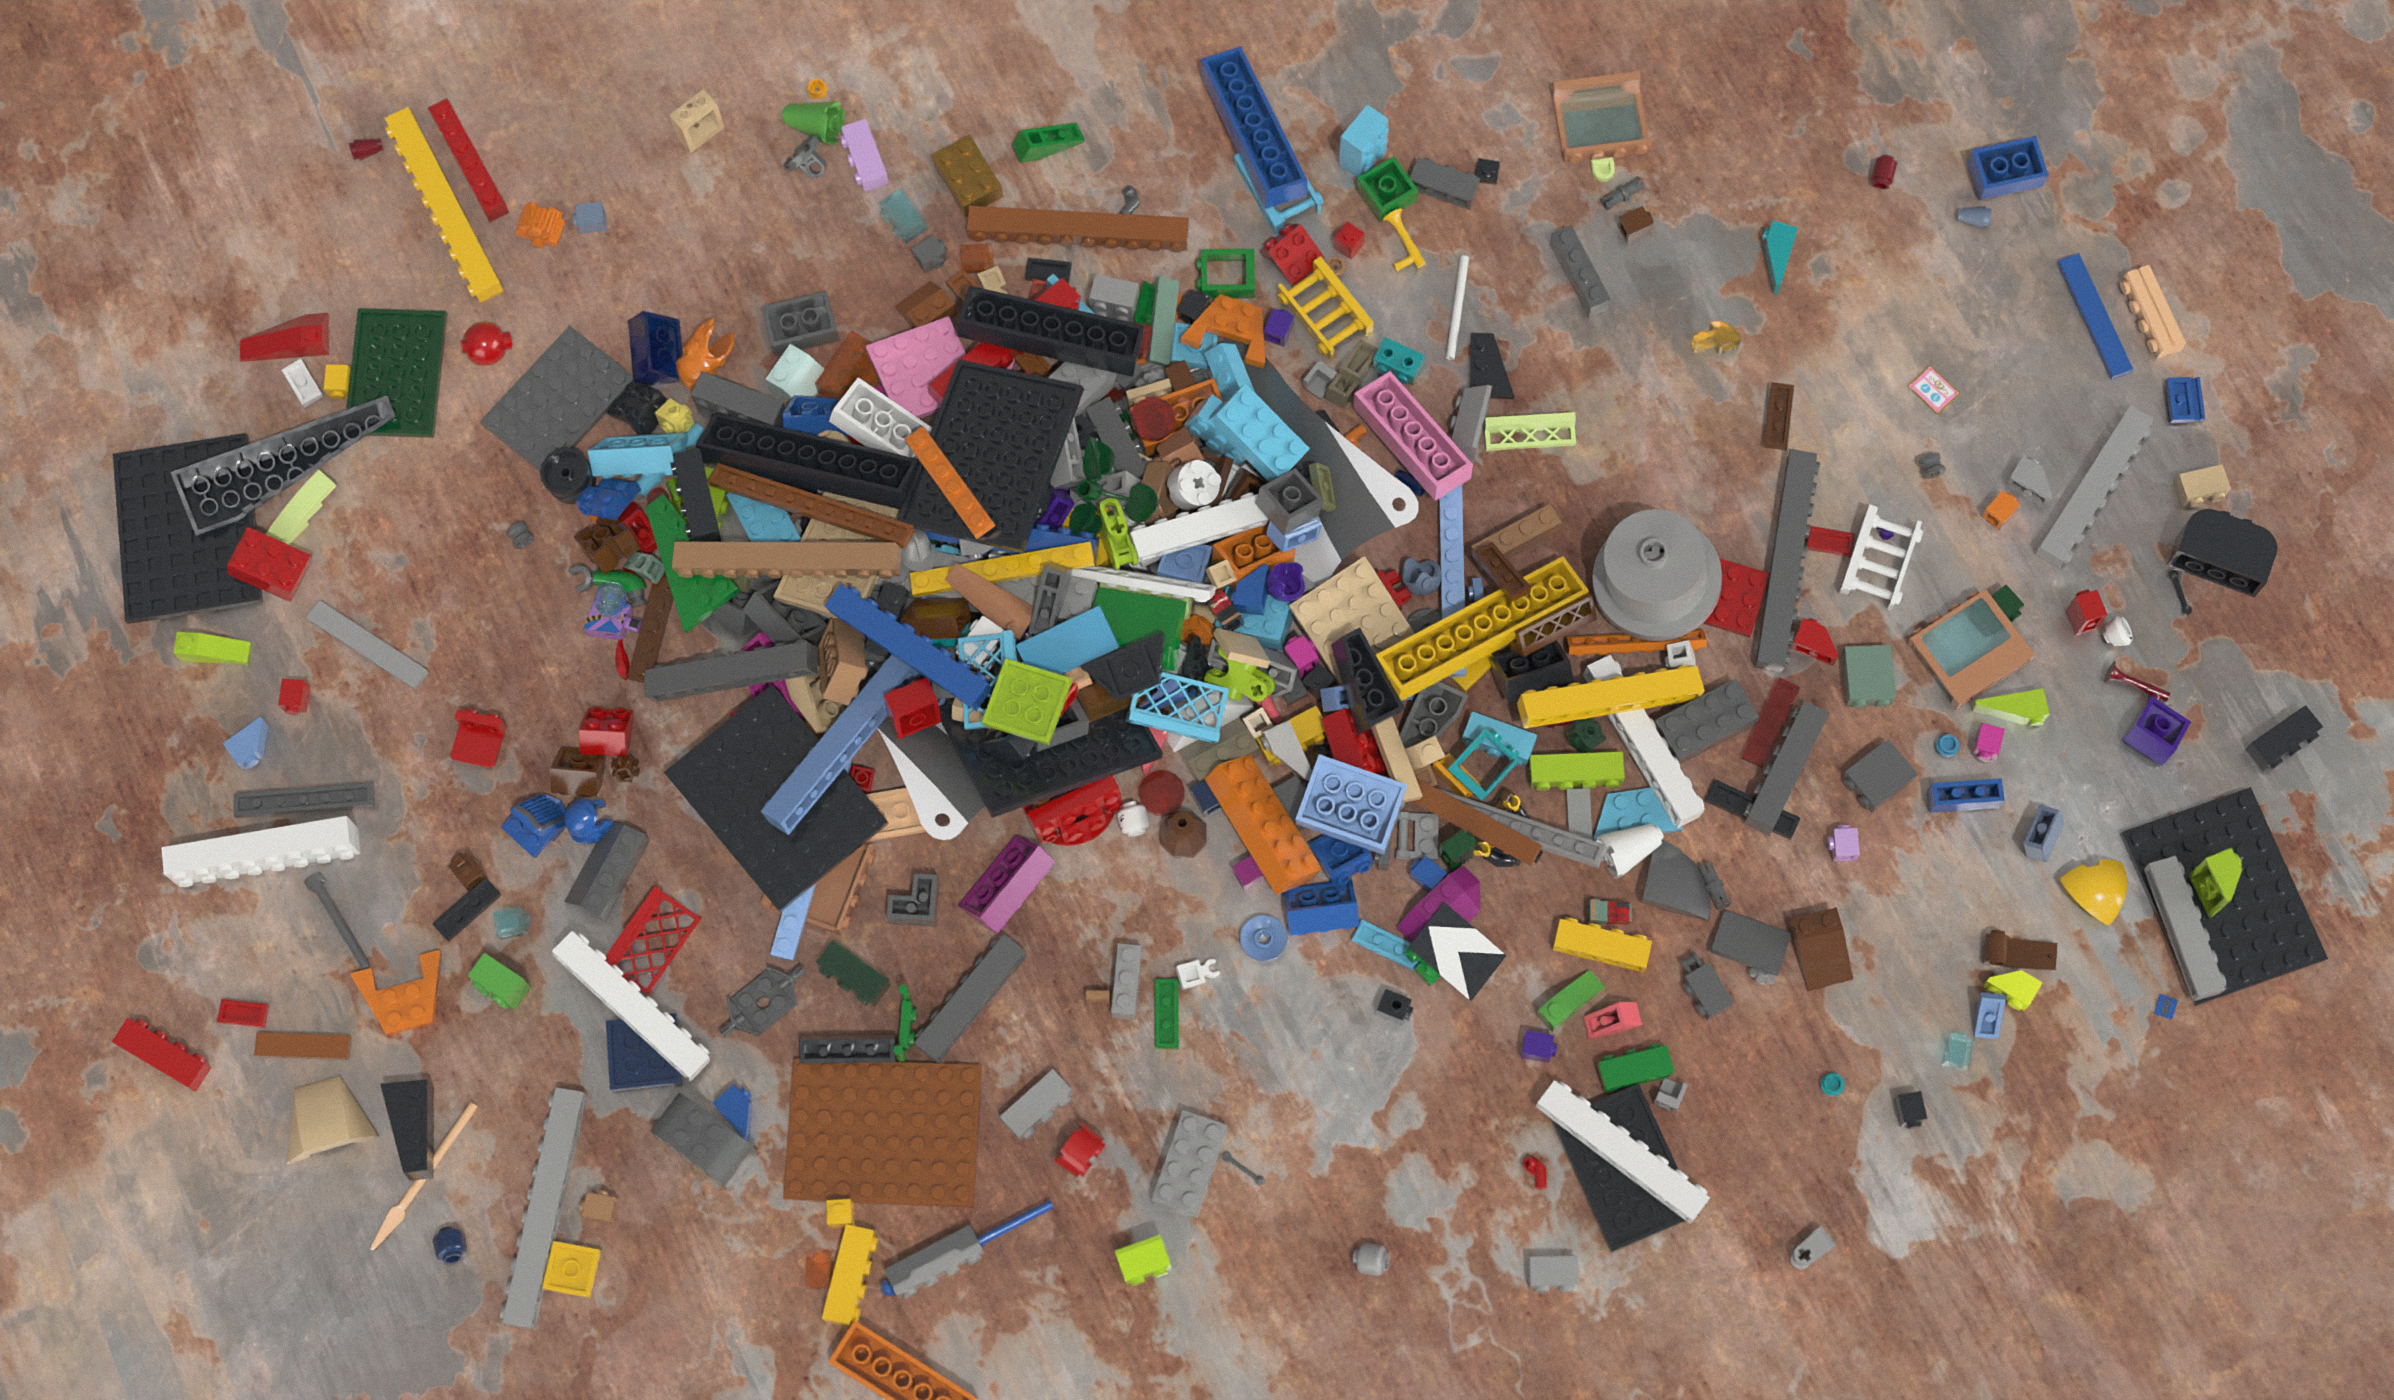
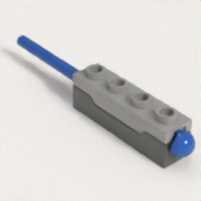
[880,1200,1054,1299]

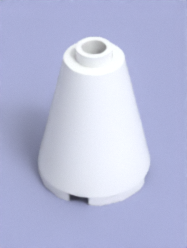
[1596,824,1663,879]

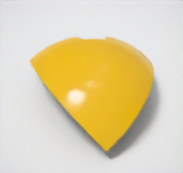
[2059,859,2127,926]

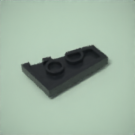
[1469,333,1514,399]

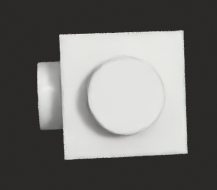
[1665,640,1696,670]

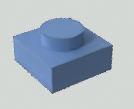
[1468,578,1484,603]

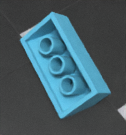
[588,432,688,479]

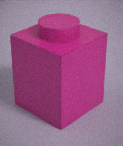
[1972,723,2005,762]

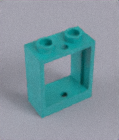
[1448,728,1520,801]

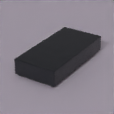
[1025,257,1072,284]

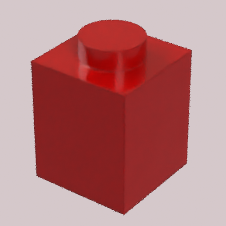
[1334,221,1365,260]
[278,679,310,715]

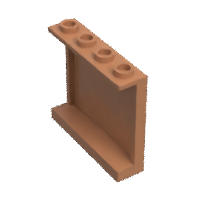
[761,843,876,935]

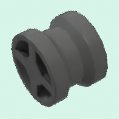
[1918,453,1946,479]
[506,521,534,549]

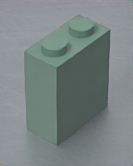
[1842,645,1896,709]

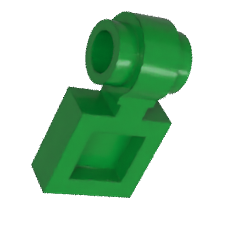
[1404,942,1441,986]

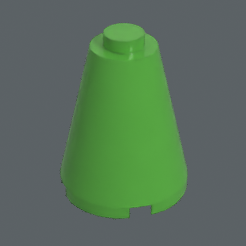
[782,101,845,145]

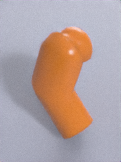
[1344,424,1367,449]

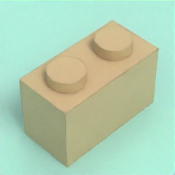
[2174,464,2231,507]

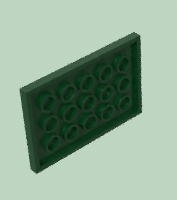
[346,308,447,438]

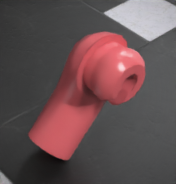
[1256,695,1283,724]

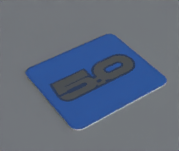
[2154,994,2178,1020]

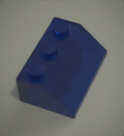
[628,311,683,386]

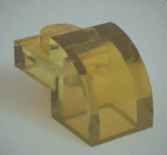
[1691,321,1741,354]

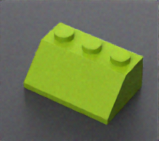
[2188,848,2242,918]

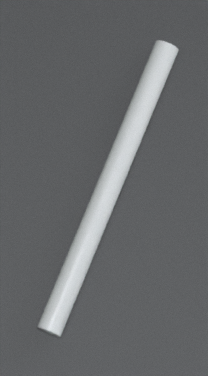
[1446,255,1469,361]

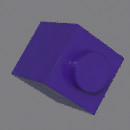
[1264,308,1294,347]
[1521,1030,1557,1063]

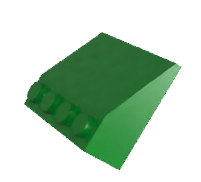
[1092,587,1187,670]

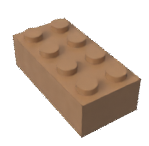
[817,617,868,706]

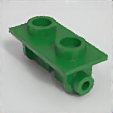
[1133,281,1156,328]

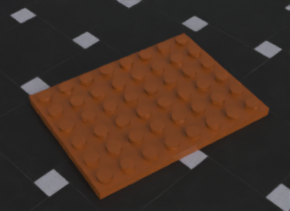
[783,1058,982,1208]

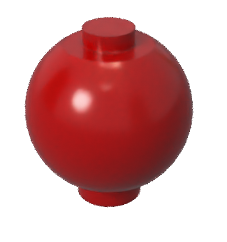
[460,322,512,366]

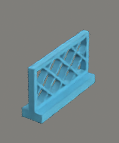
[958,630,1017,730]
[1125,672,1229,744]

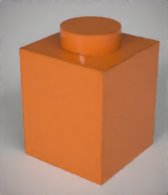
[1981,490,2020,530]

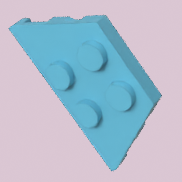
[1593,788,1683,841]

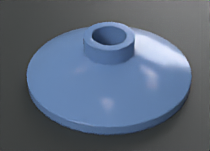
[1240,915,1287,962]

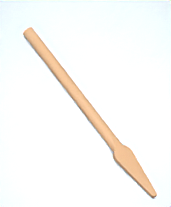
[371,1102,478,1250]

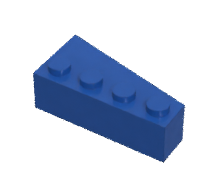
[783,395,850,436]

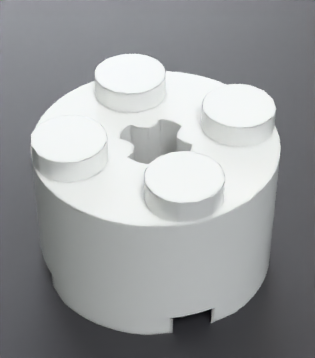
[1167,460,1221,510]

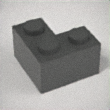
[886,874,940,927]

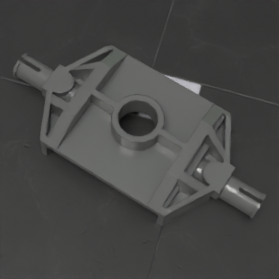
[719,965,806,1038]

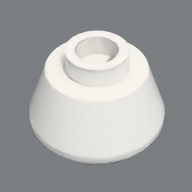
[2103,616,2133,646]

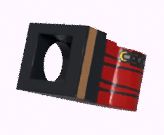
[1206,588,1244,631]

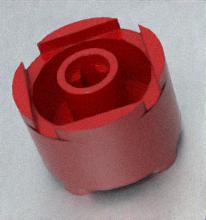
[1054,1122,1106,1178]

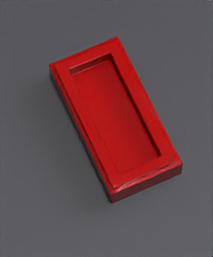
[1806,526,1855,557]
[217,999,269,1028]

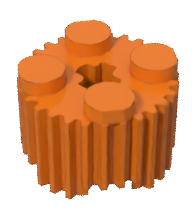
[515,201,565,248]

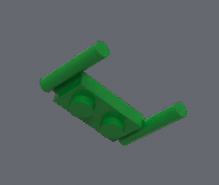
[893,985,917,1062]

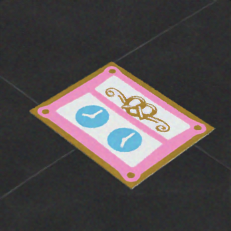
[1907,365,1961,415]

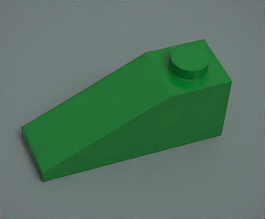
[1012,122,1085,163]

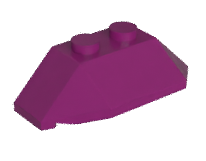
[1397,865,1480,943]

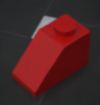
[618,502,658,555]
[1790,618,1838,666]

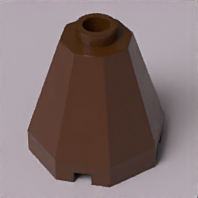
[1160,811,1207,858]

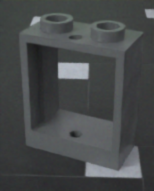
[1034,698,1089,752]

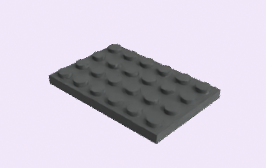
[480,325,636,472]

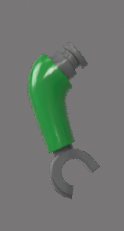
[568,565,647,608]

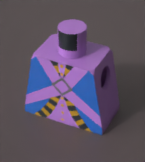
[583,589,642,640]

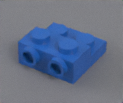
[575,478,641,520]
[1309,835,1374,886]

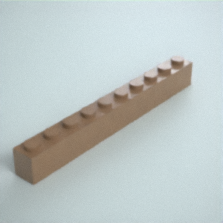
[672,542,902,579]

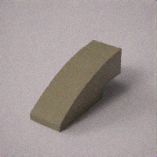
[1325,339,1378,408]

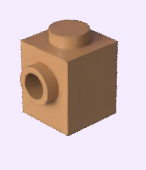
[580,1190,619,1224]

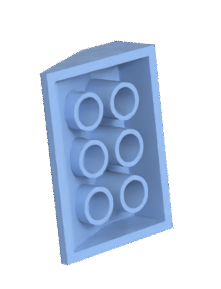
[1296,754,1407,855]

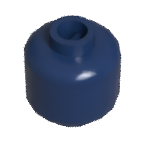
[432,1226,467,1264]

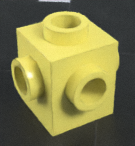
[655,398,694,433]

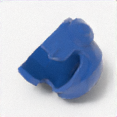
[564,799,614,844]

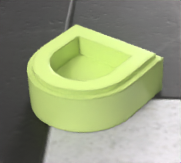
[1591,157,1615,182]

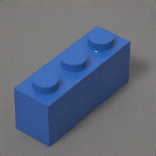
[1927,778,2005,813]

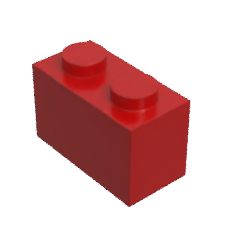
[2066,589,2107,635]

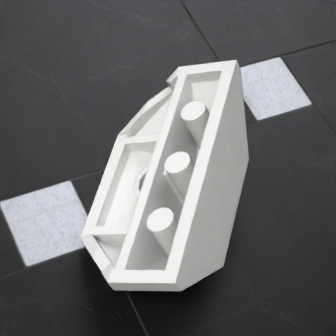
[1165,688,1254,752]

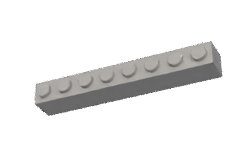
[2035,405,2154,569]

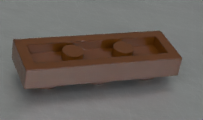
[1764,382,1794,451]
[1473,542,1531,602]

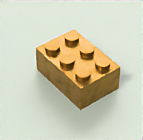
[932,134,1003,217]

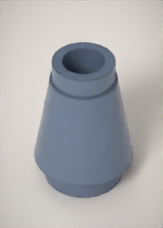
[1958,206,1991,228]

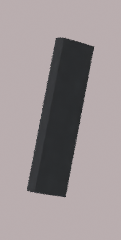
[1705,780,1800,840]

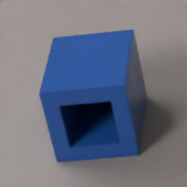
[1410,855,1447,893]

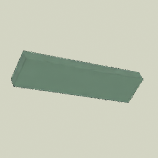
[1146,276,1180,367]

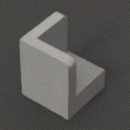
[1303,360,1337,400]
[1653,1078,1688,1114]

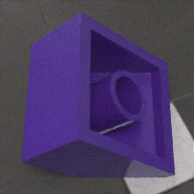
[2123,696,2191,766]

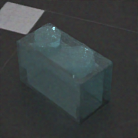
[879,188,928,244]

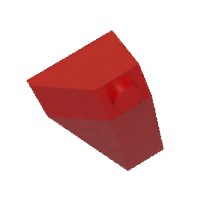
[240,313,329,362]

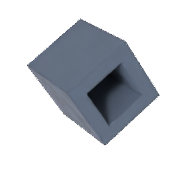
[573,202,607,234]

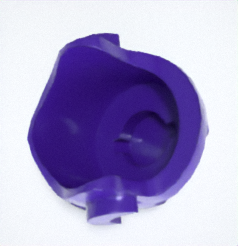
[1266,562,1305,602]

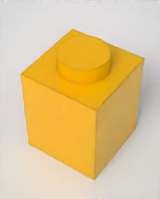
[324,365,351,400]
[826,1199,854,1229]

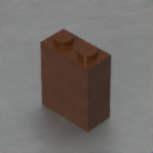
[900,597,971,639]

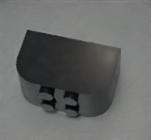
[2167,509,2277,598]

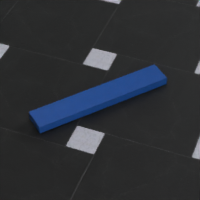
[2057,253,2133,379]

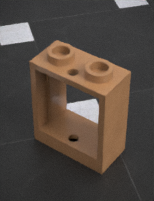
[1141,461,1179,527]

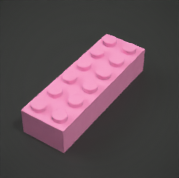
[1353,371,1473,501]

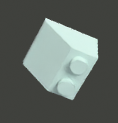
[765,344,830,401]

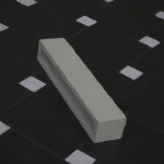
[2144,856,2226,1001]

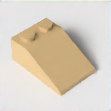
[785,666,848,733]

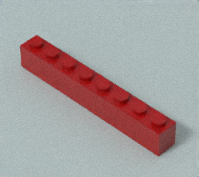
[928,278,1081,406]

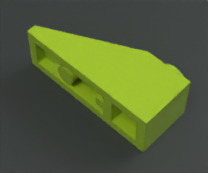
[174,632,252,665]
[1971,688,2050,726]

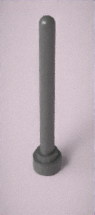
[304,872,370,970]

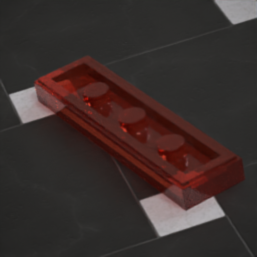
[1741,677,1800,768]

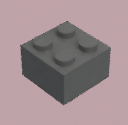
[1255,468,1324,535]

